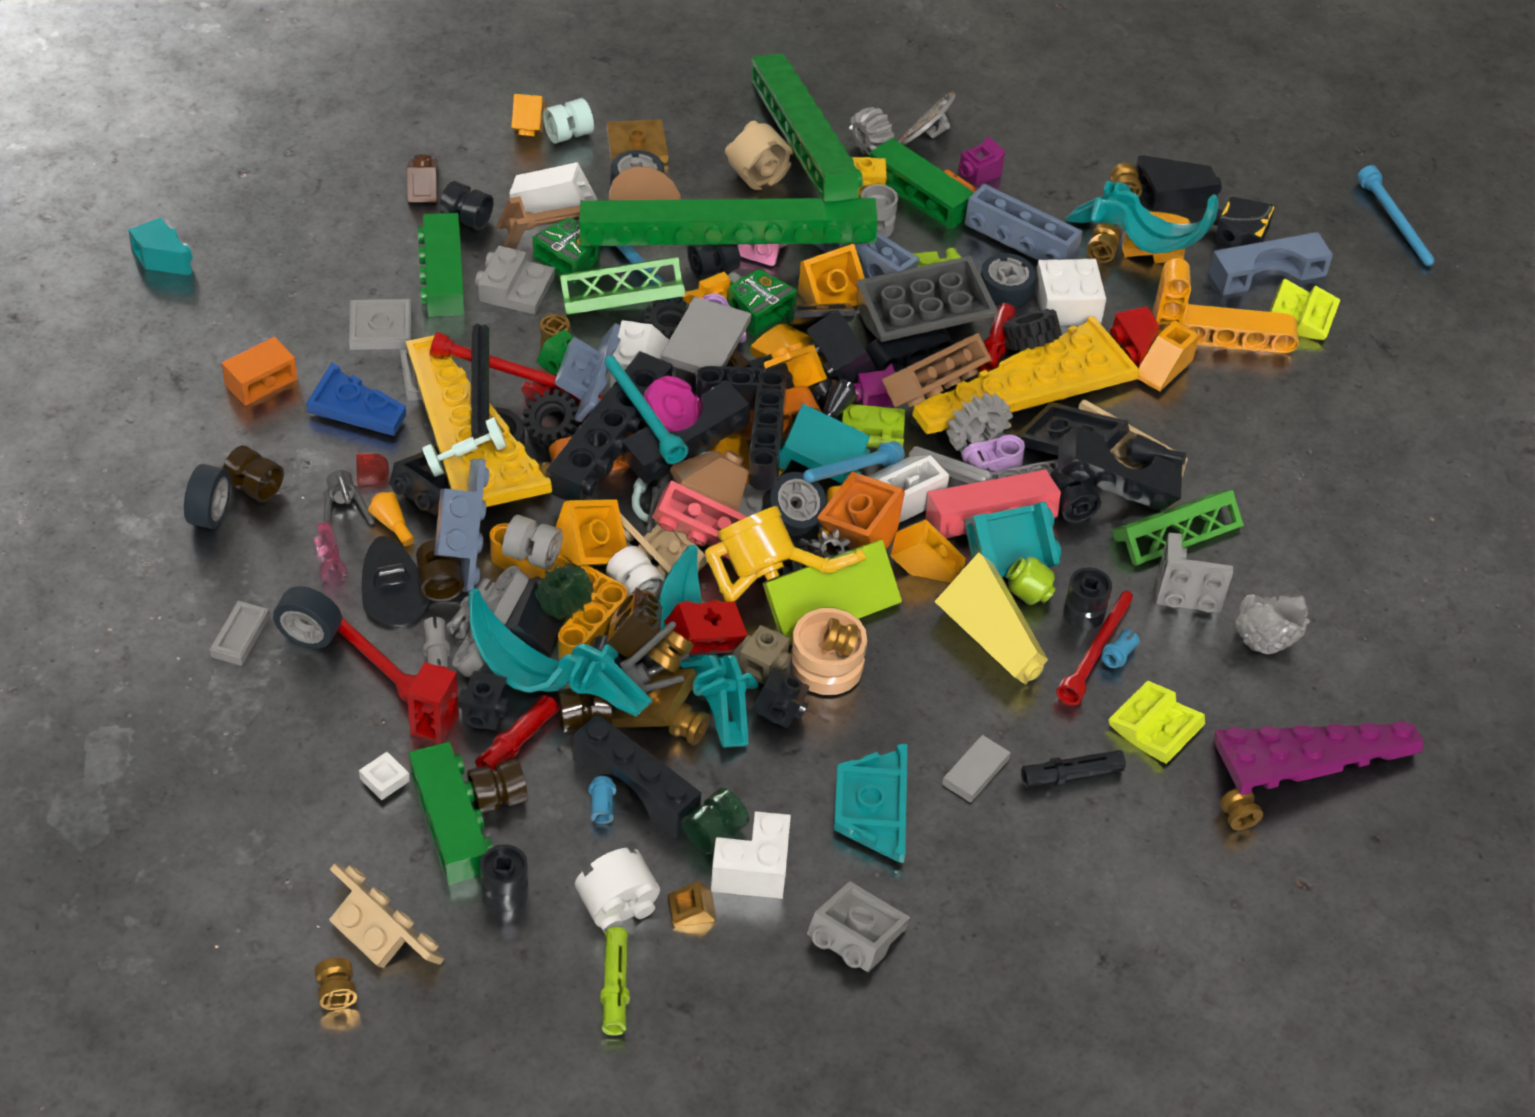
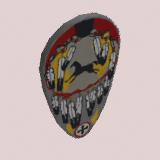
[899,91,956,145]

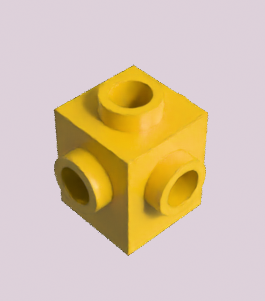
[852,157,886,198]

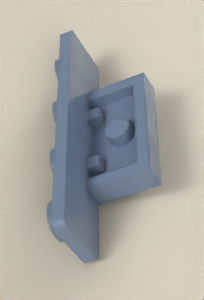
[554,323,621,422]
[434,459,489,592]

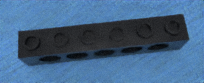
[546,351,673,501]

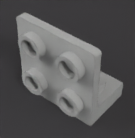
[1156,533,1233,612]

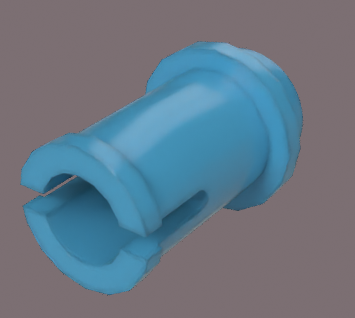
[1102,629,1140,668]
[588,776,617,824]

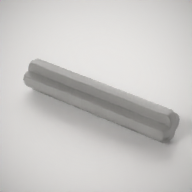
[908,446,992,484]

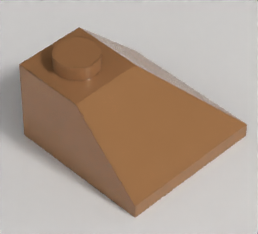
[670,450,749,512]

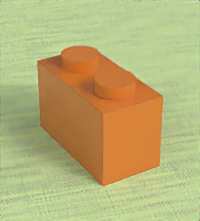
[222,337,298,406]

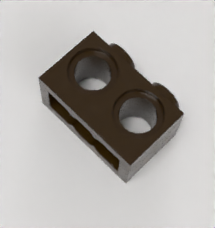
[607,587,663,659]

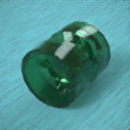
[681,788,749,854]

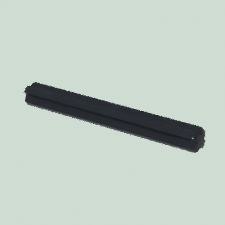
[471,323,489,439]

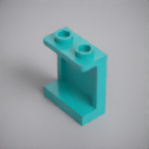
[780,403,870,485]
[964,501,1061,578]

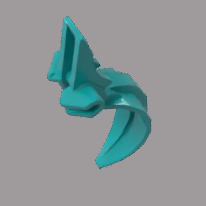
[1065,181,1219,254]
[659,545,758,747]
[468,588,652,716]

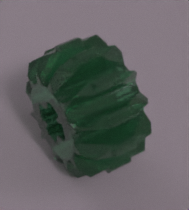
[535,562,594,621]

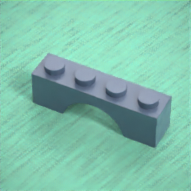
[1208,232,1333,295]

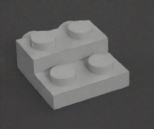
[475,246,555,315]
[807,881,911,972]

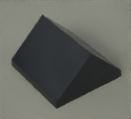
[505,576,570,658]

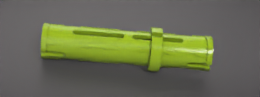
[600,927,630,1036]

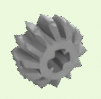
[849,107,894,155]

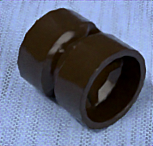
[222,445,284,503]
[416,539,464,602]
[558,688,612,734]
[467,758,528,814]

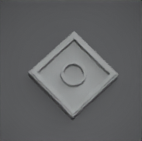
[349,299,411,350]

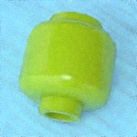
[1006,557,1055,605]

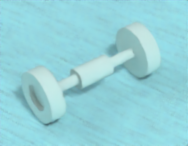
[422,417,507,477]

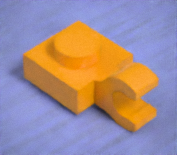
[680,272,730,305]

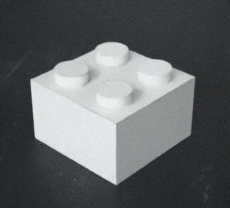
[1034,259,1106,326]

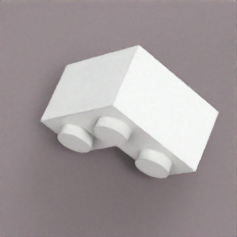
[711,811,791,899]

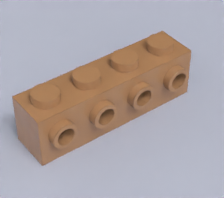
[882,333,991,408]

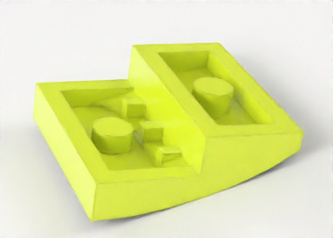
[1269,278,1340,340]
[1108,681,1205,764]

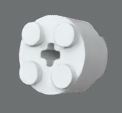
[575,848,660,933]

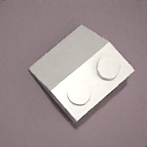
[611,320,678,387]

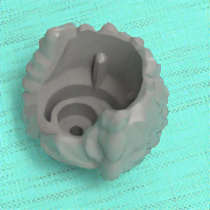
[1235,594,1310,654]

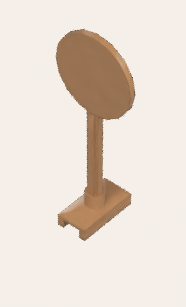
[497,166,681,249]

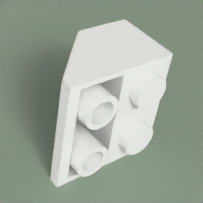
[867,455,949,523]

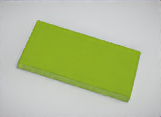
[763,540,902,645]

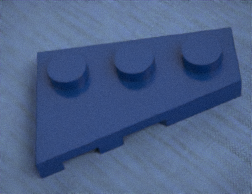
[306,362,407,436]

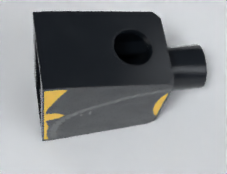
[1213,197,1276,248]

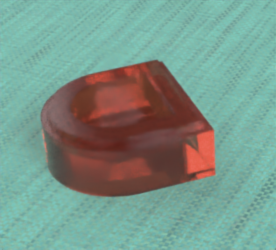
[356,453,389,485]

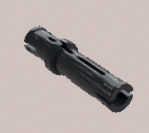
[1021,749,1126,788]

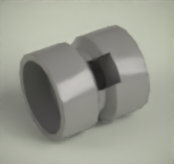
[861,184,898,237]
[502,515,563,570]

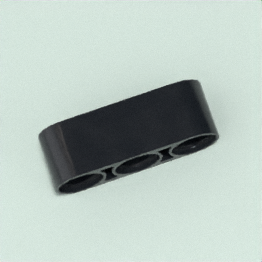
[866,328,955,373]

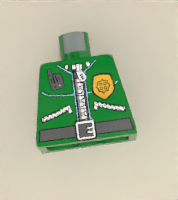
[533,218,600,284]
[728,270,797,337]

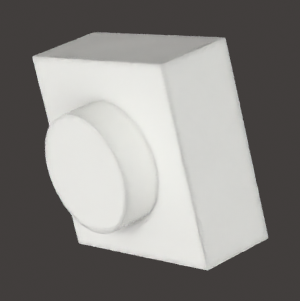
[359,752,410,800]

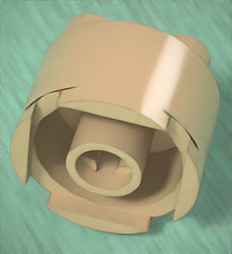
[725,121,793,190]

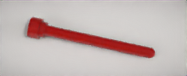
[429,332,569,393]
[1056,590,1133,706]
[338,617,417,704]

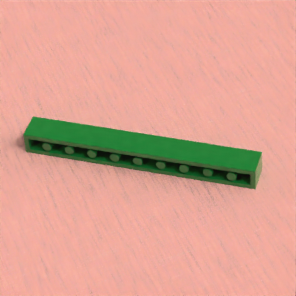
[751,53,863,203]
[579,198,878,246]

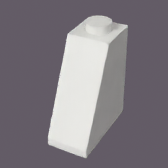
[510,162,598,222]

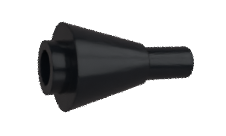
[823,378,858,418]
[1126,434,1186,465]

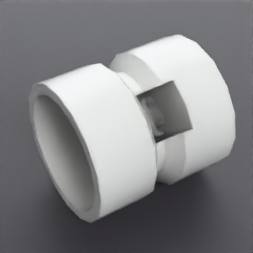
[606,546,665,599]

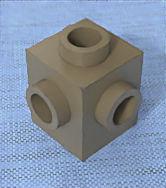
[739,625,791,685]

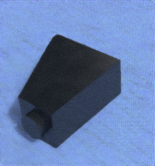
[1136,155,1222,212]

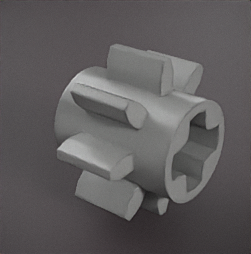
[810,528,850,558]

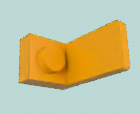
[763,342,827,387]

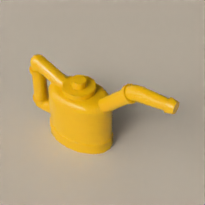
[705,506,866,602]

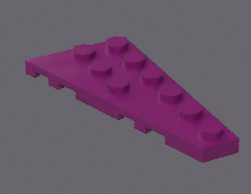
[1214,721,1424,795]

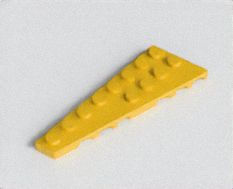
[912,316,1140,435]
[406,335,552,507]

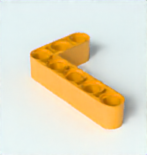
[1153,258,1299,353]
[490,523,627,660]

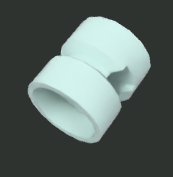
[543,98,594,144]

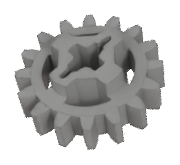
[946,393,1013,453]

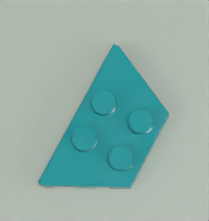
[834,744,908,863]

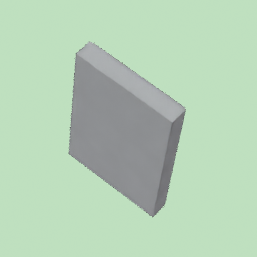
[661,297,751,373]

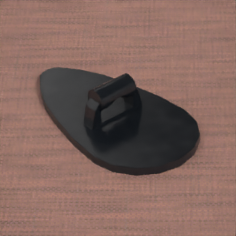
[361,536,429,628]

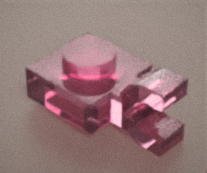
[313,521,348,585]

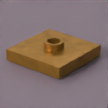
[606,119,668,163]
[612,668,697,727]

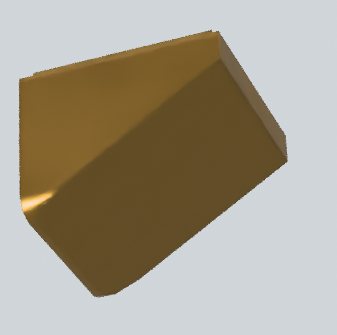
[668,880,717,927]

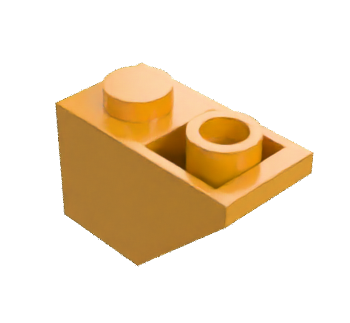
[1138,320,1199,391]

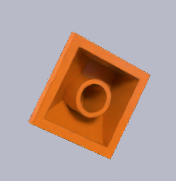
[817,472,905,550]

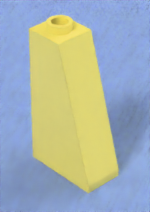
[935,552,1048,685]

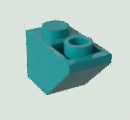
[128,217,193,275]

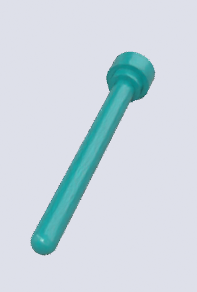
[604,356,688,464]

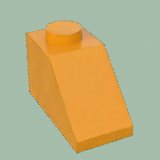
[511,94,547,137]
[890,519,966,583]

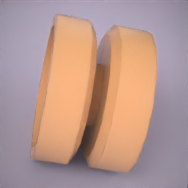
[790,608,867,695]

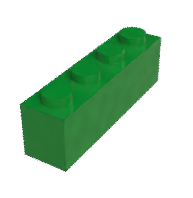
[869,138,975,230]
[418,213,464,317]
[408,741,493,885]

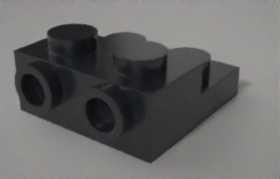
[389,446,450,516]

